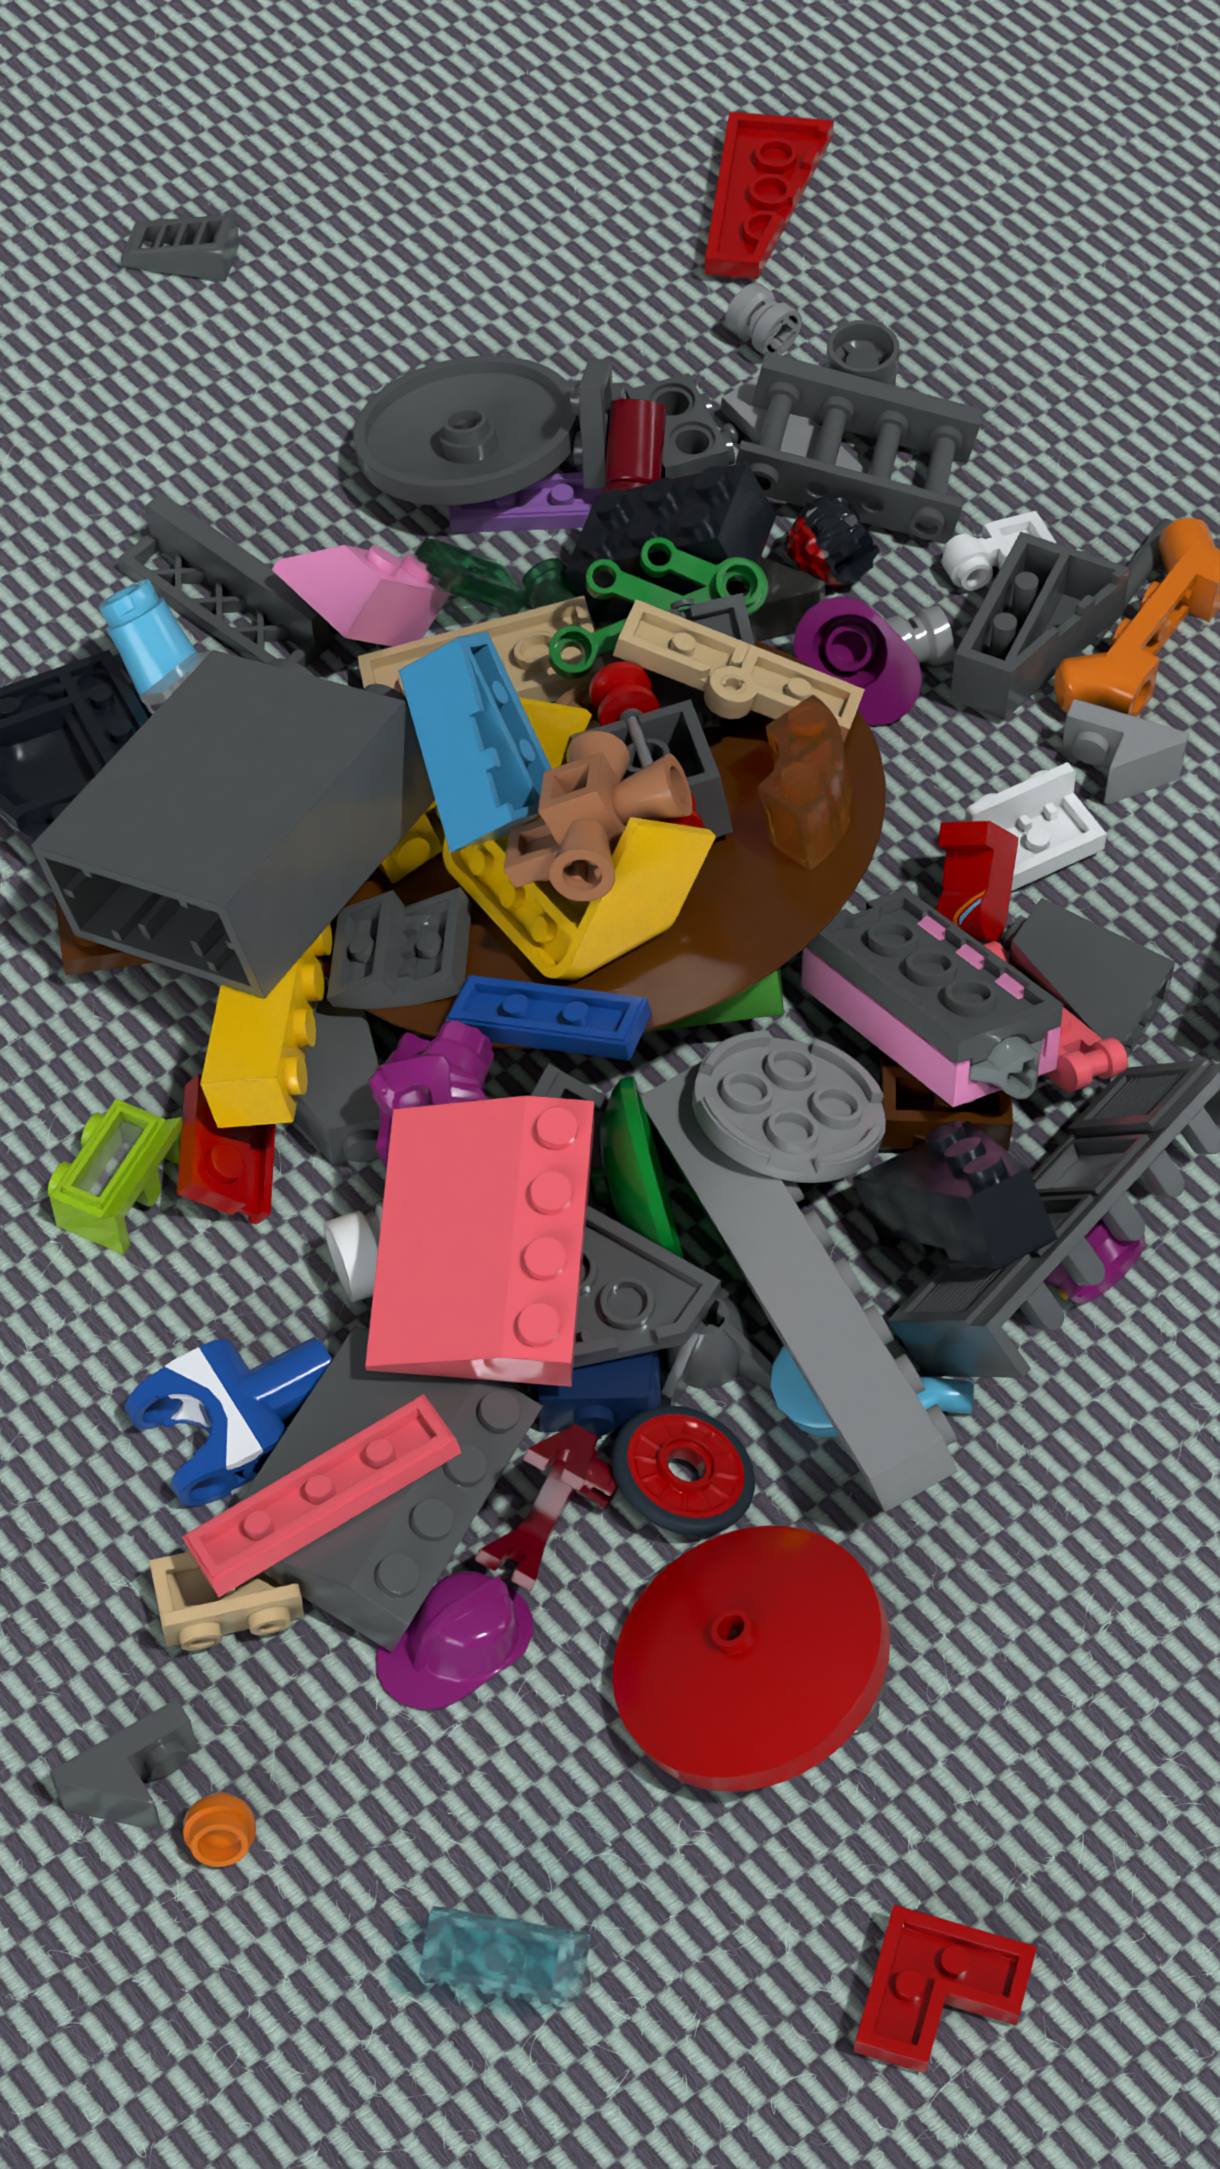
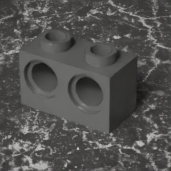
[626,373,735,479]

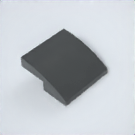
[327,887,472,1009]

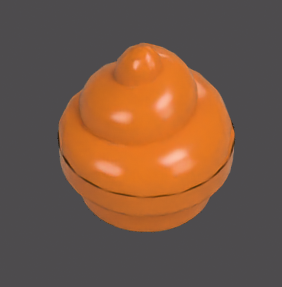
[183,1792,256,1867]

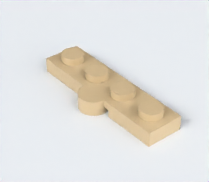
[613,599,865,746]

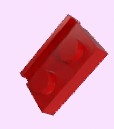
[177,1074,276,1225]

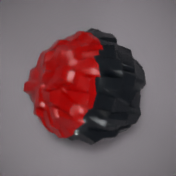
[785,495,880,590]

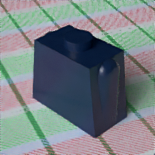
[526,1350,661,1436]

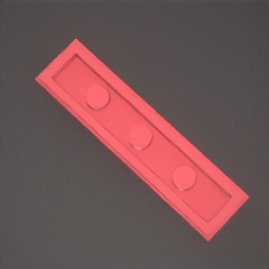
[182,1394,462,1598]

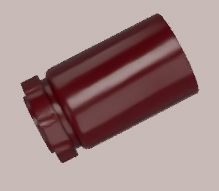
[603,399,667,493]

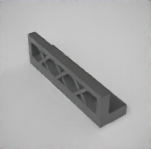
[117,493,332,668]

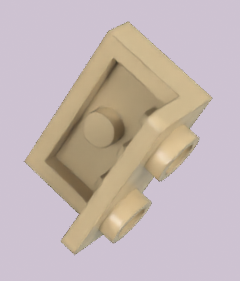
[149,1552,304,1651]

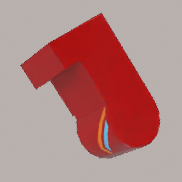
[936,821,1019,941]

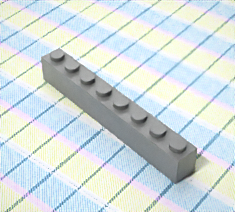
[641,1061,958,1512]

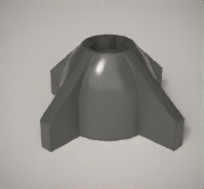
[661,1278,773,1406]

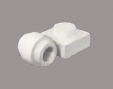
[942,511,1056,591]

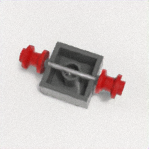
[571,661,733,837]

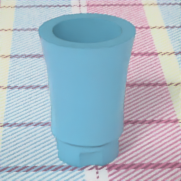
[98,579,198,718]

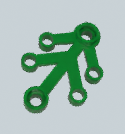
[548,537,768,679]

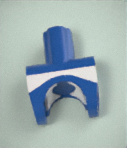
[125,1337,332,1506]

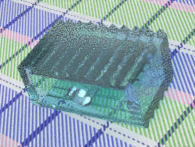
[419,1906,590,2007]

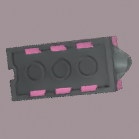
[801,889,1063,1107]

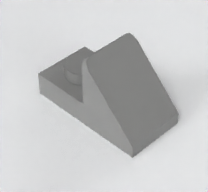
[1061,699,1189,804]

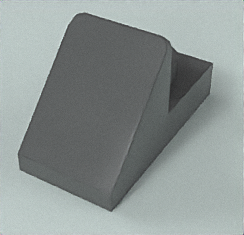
[49,1699,198,1831]

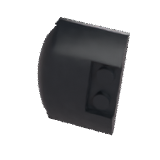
[0,650,149,839]

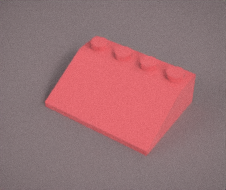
[365,1096,594,1387]

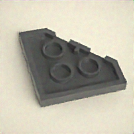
[503,1205,721,1382]

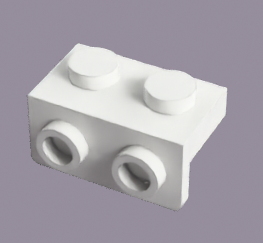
[965,763,1107,891]

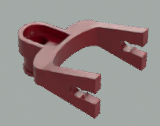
[475,1423,619,1592]

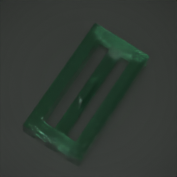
[414,538,529,614]

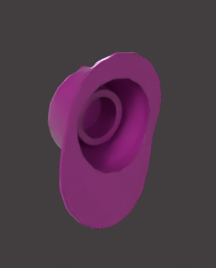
[793,596,922,726]
[376,1572,533,1711]

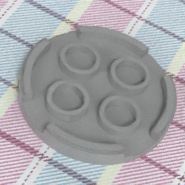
[692,1030,886,1183]

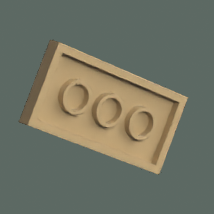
[357,596,604,702]

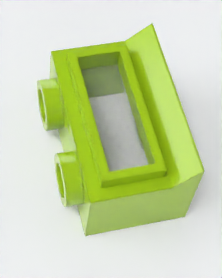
[48,1099,183,1255]

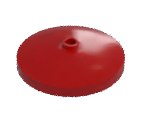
[613,1525,890,1792]

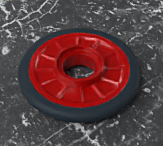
[612,1406,755,1535]

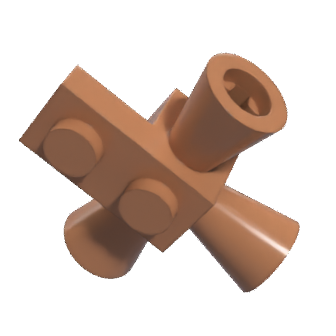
[504,731,692,901]

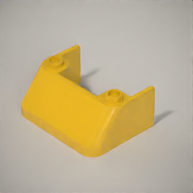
[443,697,716,981]

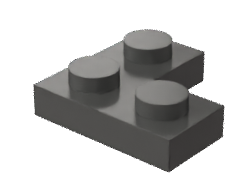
[570,359,625,489]

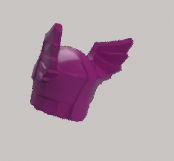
[369,1020,494,1168]

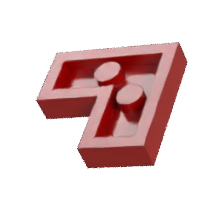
[853,1905,1037,2074]

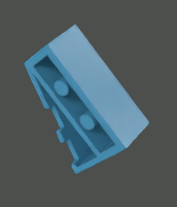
[399,631,552,853]

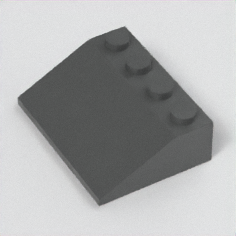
[239,1326,543,1652]

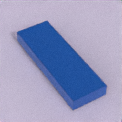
[445,975,652,1061]

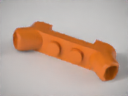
[1054,518,1220,717]

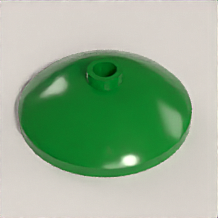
[590,1076,684,1259]

